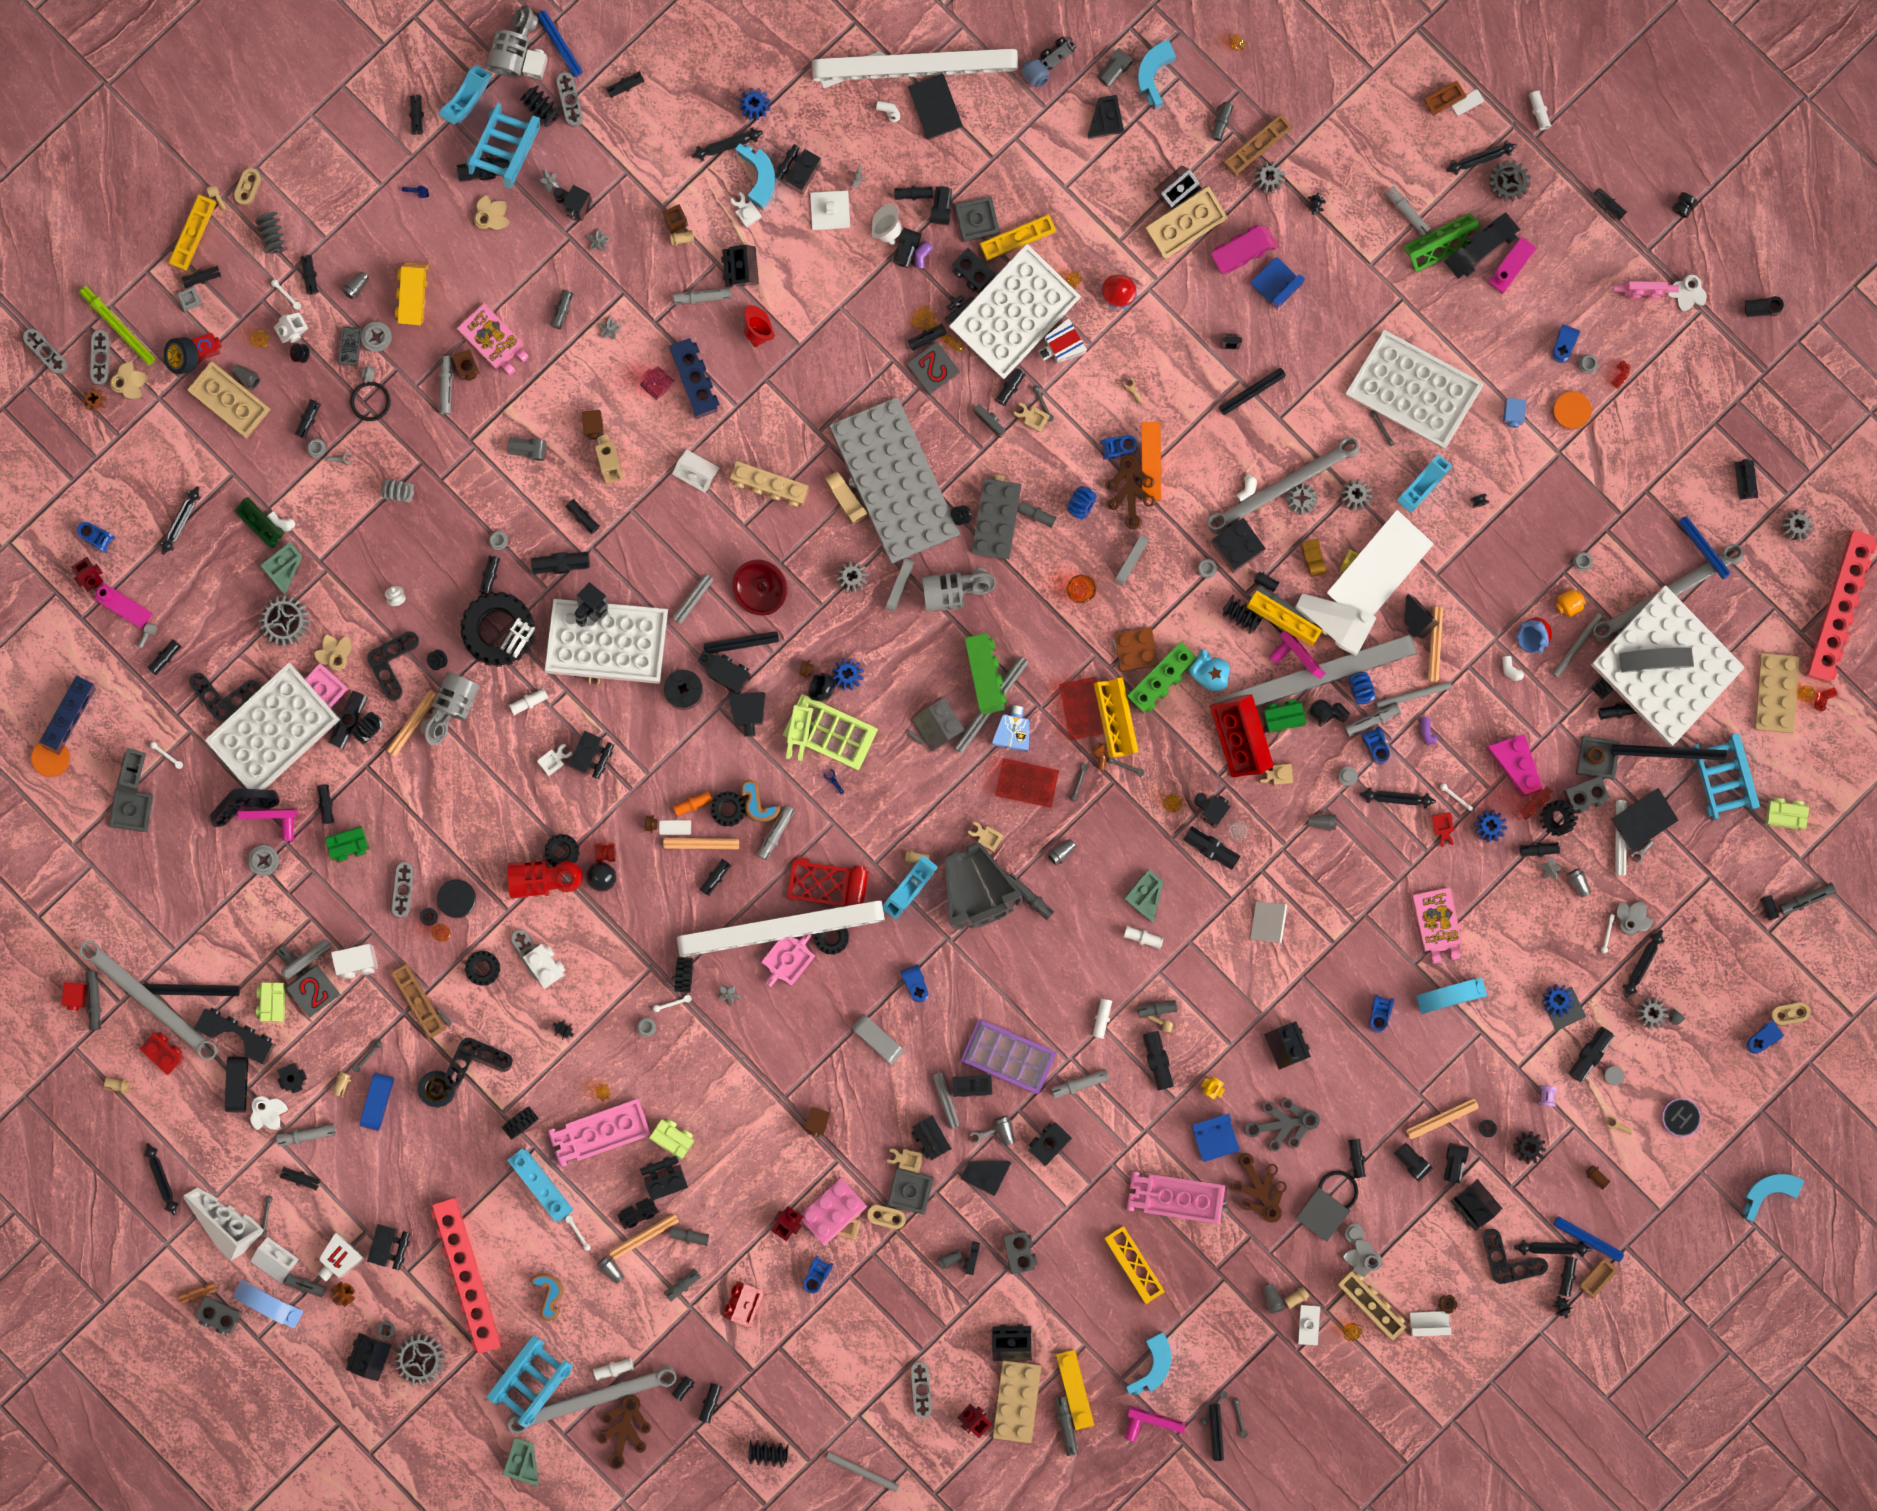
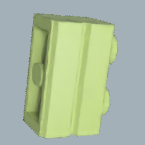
[1765,798,1809,830]
[256,983,286,1022]
[649,1118,695,1160]

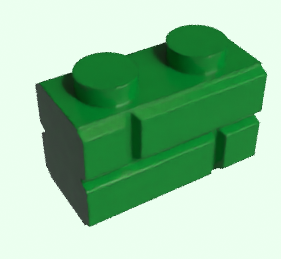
[1263,699,1306,734]
[325,826,370,863]

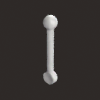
[271,279,301,310]
[150,742,183,769]
[1440,783,1473,811]
[1601,914,1615,954]
[653,995,692,1012]
[565,1216,591,1251]

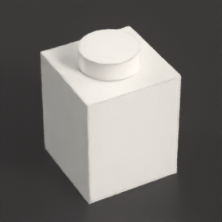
[522,49,548,80]

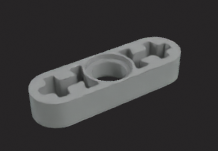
[557,72,583,127]
[23,329,68,374]
[90,330,110,386]
[1114,534,1150,587]
[885,558,915,612]
[392,862,414,918]
[512,930,539,981]
[911,1362,932,1419]

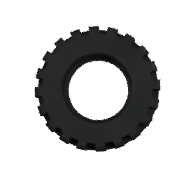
[460,592,535,667]

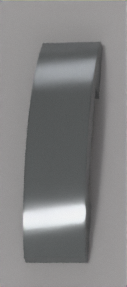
[1619,648,1694,673]

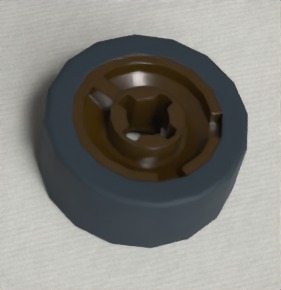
[418,1071,456,1108]

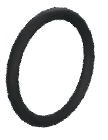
[350,382,391,421]
[1318,1171,1359,1209]

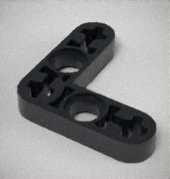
[367,632,419,701]
[189,673,261,721]
[210,788,280,827]
[444,1038,513,1090]
[1483,1229,1548,1284]

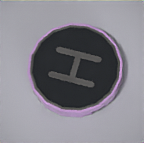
[1662,1098,1701,1137]

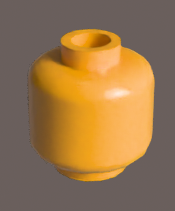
[1556,589,1586,617]

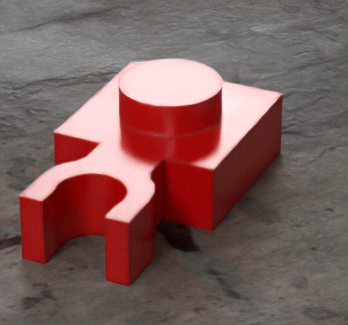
[1431,812,1454,847]

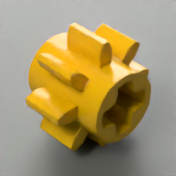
[1201,1076,1225,1100]

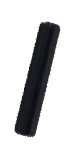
[1209,1403,1224,1461]

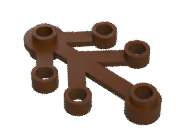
[1105,455,1156,530]
[1231,1153,1287,1223]
[597,1394,651,1469]

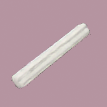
[1615,800,1627,876]

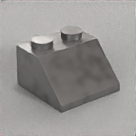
[912,697,965,752]

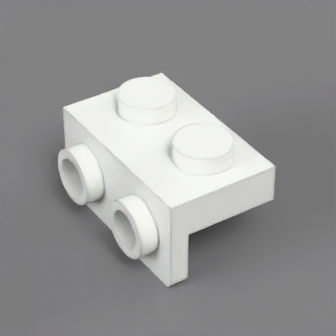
[523,944,566,989]

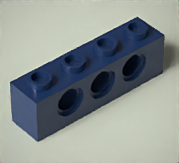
[669,338,720,419]
[39,675,96,755]

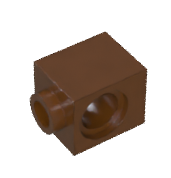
[662,204,689,233]
[452,349,480,381]
[582,410,604,440]
[805,1107,830,1137]

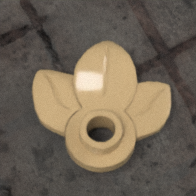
[474,195,510,230]
[110,362,148,399]
[314,635,352,671]

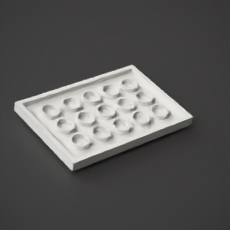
[948,244,1081,379]
[1346,330,1484,449]
[545,599,668,684]
[205,663,341,790]

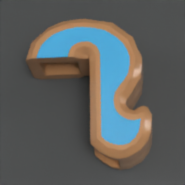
[741,780,781,823]
[530,1274,564,1321]

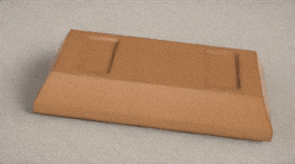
[1579,1257,1618,1299]

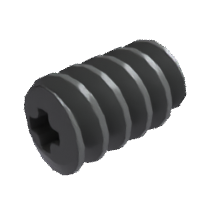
[255,212,288,254]

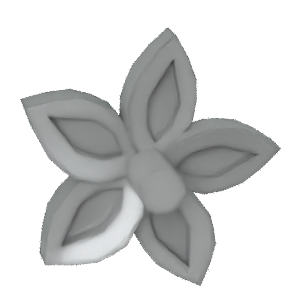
[853,166,865,188]
[539,170,559,193]
[588,229,611,251]
[599,317,621,339]
[1540,857,1562,880]
[719,985,741,1006]

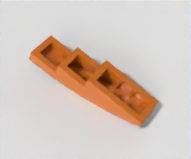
[1141,422,1161,501]

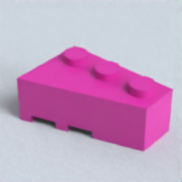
[1211,225,1279,274]
[1486,734,1543,797]

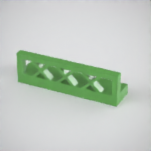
[1403,213,1481,272]

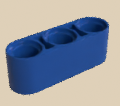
[360,1072,394,1131]

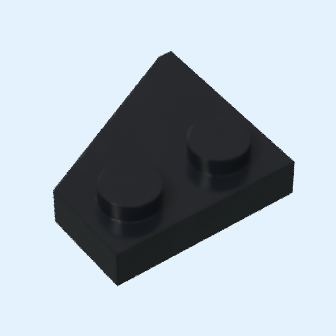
[1088,95,1124,139]
[960,1161,1011,1196]

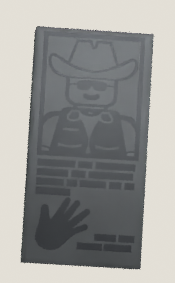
[338,326,362,367]

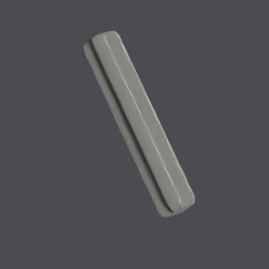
[673,574,713,624]
[281,940,331,979]
[933,1073,959,1129]

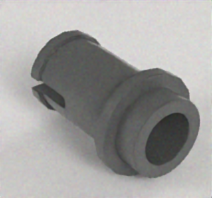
[937,1249,963,1269]

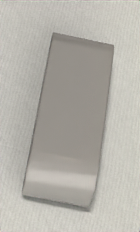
[851,1013,904,1065]

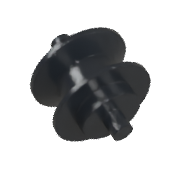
[1306,193,1326,215]
[290,343,310,363]
[950,505,971,525]
[427,649,448,670]
[553,1019,574,1040]
[1552,1296,1573,1319]

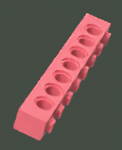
[1806,530,1877,683]
[431,1198,502,1354]

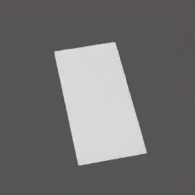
[1327,510,1433,616]

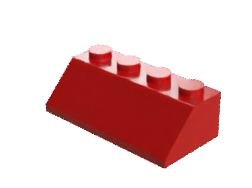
[1210,694,1274,778]

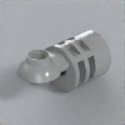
[485,4,538,78]
[922,568,996,613]
[421,671,481,745]

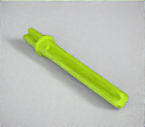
[79,286,156,366]

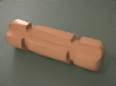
[179,1282,217,1304]

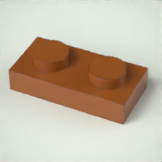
[1424,81,1467,116]

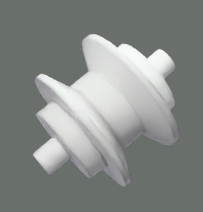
[385,586,406,606]

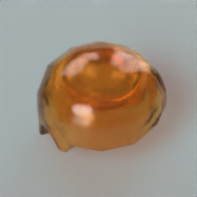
[1066,574,1097,603]

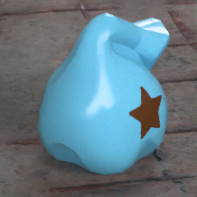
[1189,649,1230,692]

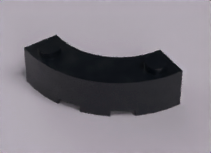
[1444,212,1521,279]

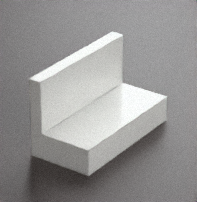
[672,450,720,493]
[250,1237,299,1284]
[1410,1311,1452,1336]

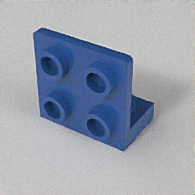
[1251,257,1305,310]
[1191,1113,1239,1162]

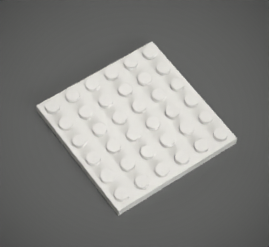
[1590,585,1745,747]

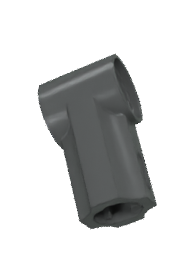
[1097,48,1133,87]
[507,437,547,461]

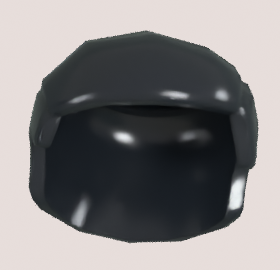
[809,672,835,702]
[586,862,616,892]

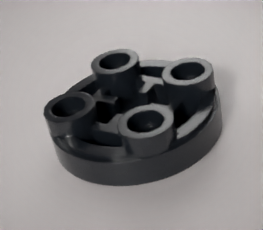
[437,879,476,918]

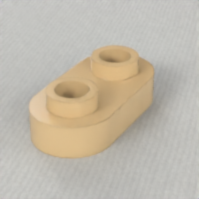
[234,168,261,206]
[1771,1002,1811,1025]
[868,1205,906,1229]

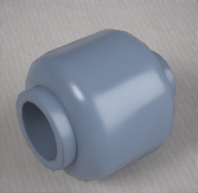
[1021,59,1050,88]

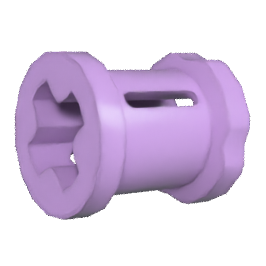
[1538,1085,1557,1107]

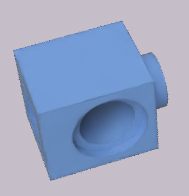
[1503,398,1526,428]

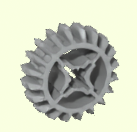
[258,595,311,647]
[393,1333,447,1386]

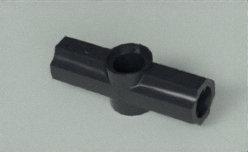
[457,158,510,182]
[531,551,590,575]
[328,691,368,750]
[1183,826,1241,870]
[1568,1026,1615,1083]
[1143,1030,1174,1091]

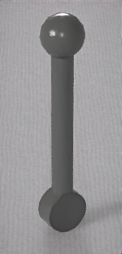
[1033,385,1054,422]
[1371,411,1394,446]
[1107,757,1144,776]
[1070,763,1088,801]
[352,1040,382,1072]
[261,1196,273,1236]
[1200,1391,1228,1426]
[1232,1398,1248,1438]

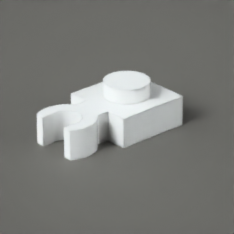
[731,192,762,228]
[537,744,573,776]

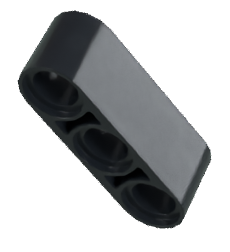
[225,1056,248,1113]

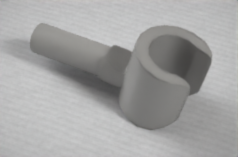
[327,453,353,465]
[138,624,157,649]
[1631,840,1653,863]
[970,1128,996,1144]

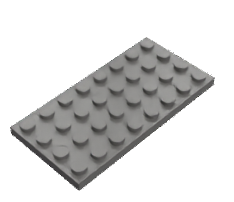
[828,397,961,564]

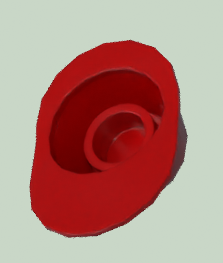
[744,305,775,347]

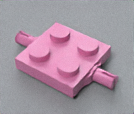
[1613,282,1679,300]
[762,935,816,987]

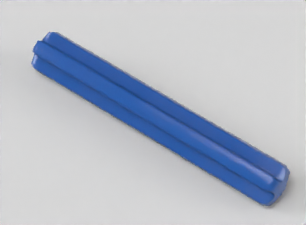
[537,10,583,77]
[1679,516,1731,579]
[1553,1217,1624,1262]

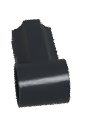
[930,186,952,226]
[893,227,922,268]
[1745,296,1784,318]
[1394,1142,1433,1182]
[1444,1143,1469,1184]

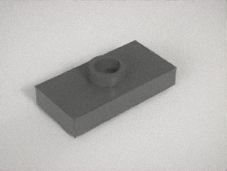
[974,404,1006,438]

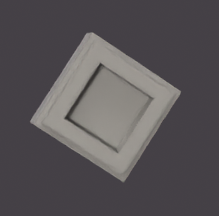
[177,286,202,312]

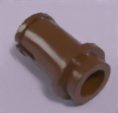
[1586,1165,1610,1190]

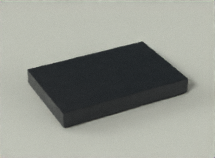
[908,74,963,140]
[1611,788,1679,851]

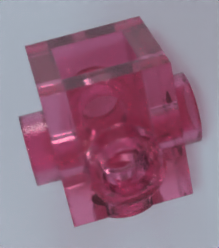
[640,366,675,400]

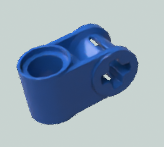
[1552,324,1580,363]
[1100,435,1137,460]
[77,522,116,553]
[1361,726,1390,765]
[900,964,929,1003]
[1369,994,1394,1033]
[1746,1020,1785,1054]
[804,1255,833,1294]

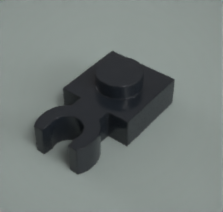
[963,1241,980,1275]

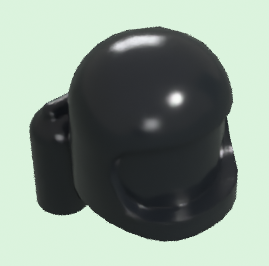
[1310,699,1350,728]

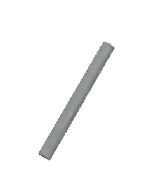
[1552,613,1603,678]
[1376,681,1452,709]
[826,1452,899,1492]

